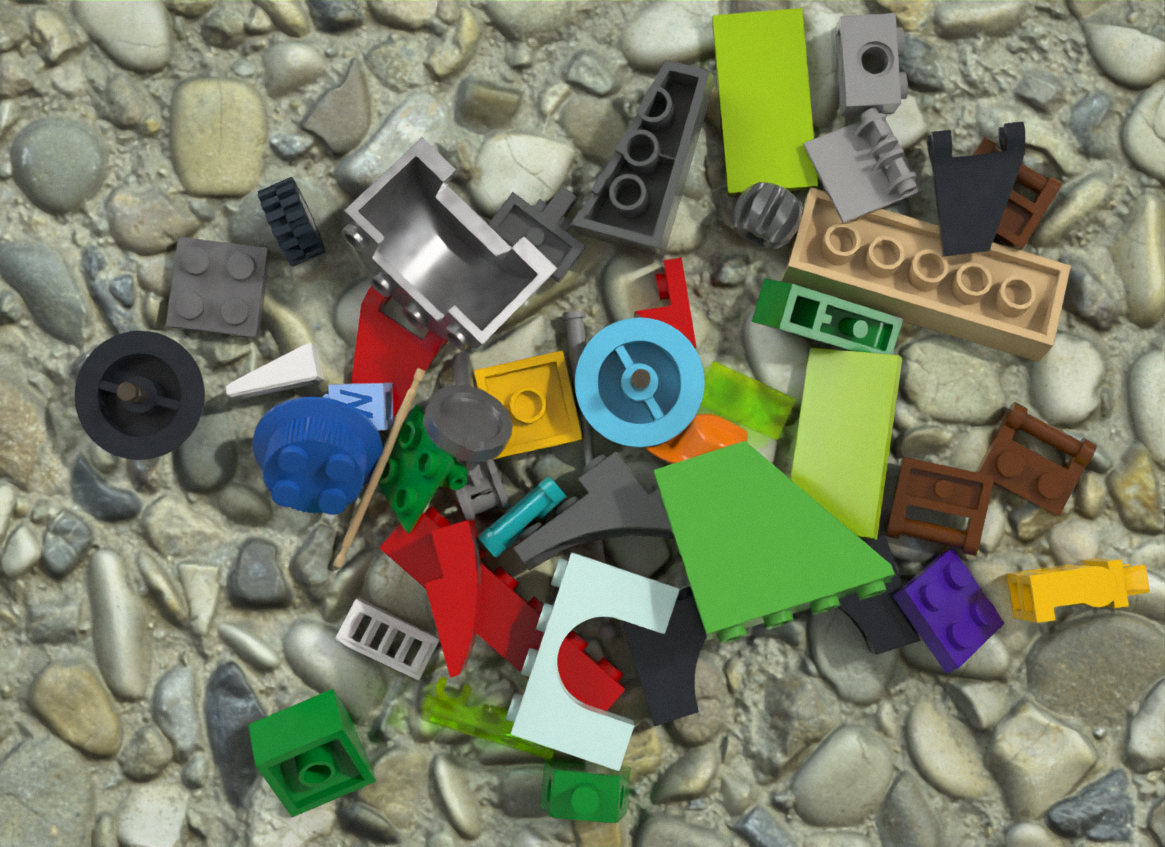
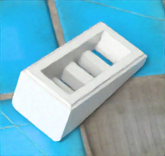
[225,343,324,400]
[335,598,440,680]

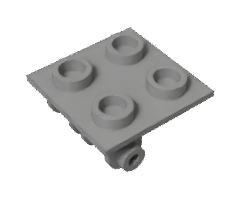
[803,108,923,223]

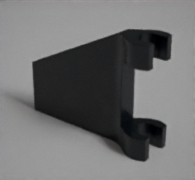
[926,121,1026,257]

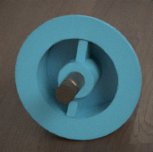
[575,318,705,447]

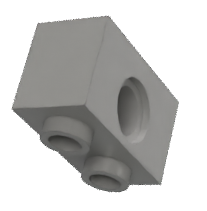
[835,13,908,116]

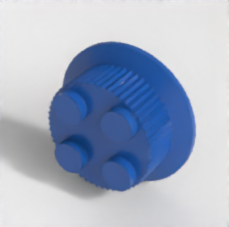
[252,397,383,515]

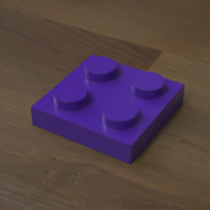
[893,548,1005,674]

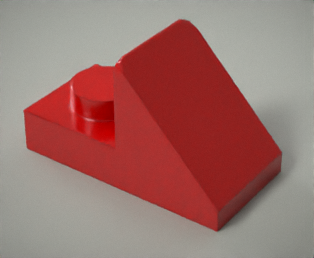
[634,257,697,349]

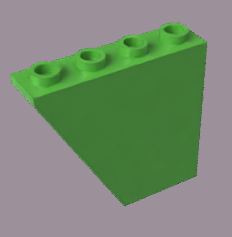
[654,441,895,644]

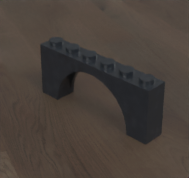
[621,534,920,726]

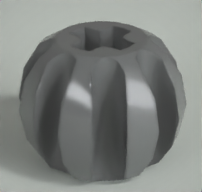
[733,182,802,249]

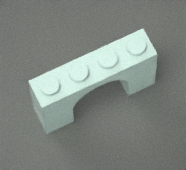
[505,552,680,771]

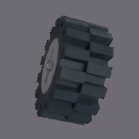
[258,177,326,267]

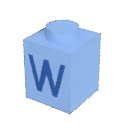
[323,383,393,430]

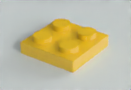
[474,350,583,460]

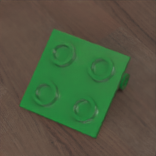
[378,404,468,533]

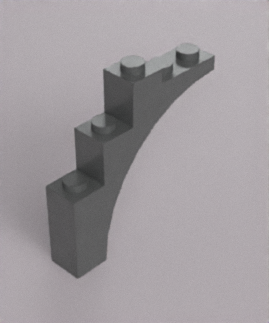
[513,452,675,571]

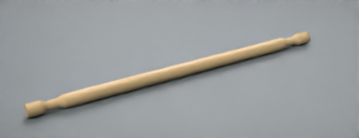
[333,368,426,568]

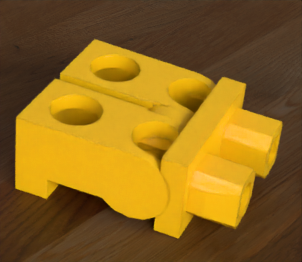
[1006,558,1150,623]

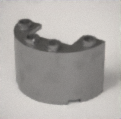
[341,137,557,351]

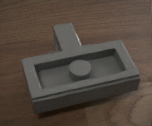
[488,186,586,283]

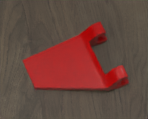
[351,285,448,420]

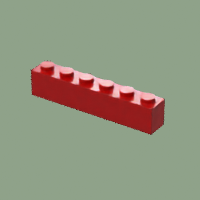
[379,505,625,711]

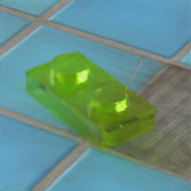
[700,361,796,441]

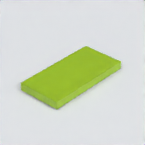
[712,8,818,196]
[791,348,902,540]

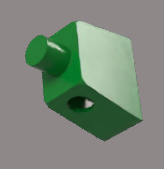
[540,759,631,823]

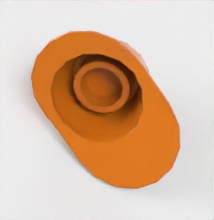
[645,413,748,464]

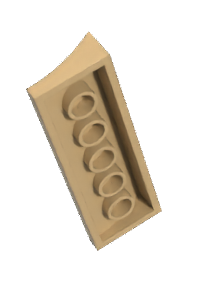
[781,187,1071,362]

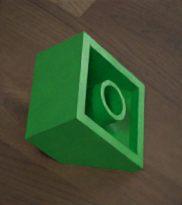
[248,689,376,817]

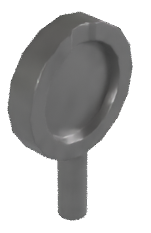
[423,352,513,462]

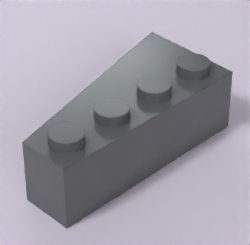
[571,60,714,257]

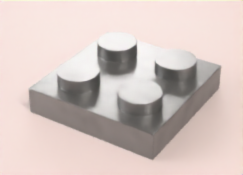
[166,236,271,339]

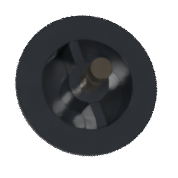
[75,331,205,460]

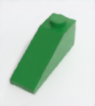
[752,278,903,355]

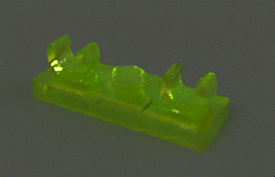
[421,676,556,760]

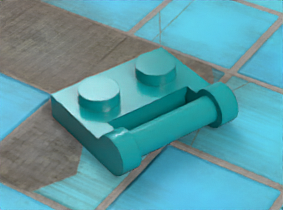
[478,475,567,558]

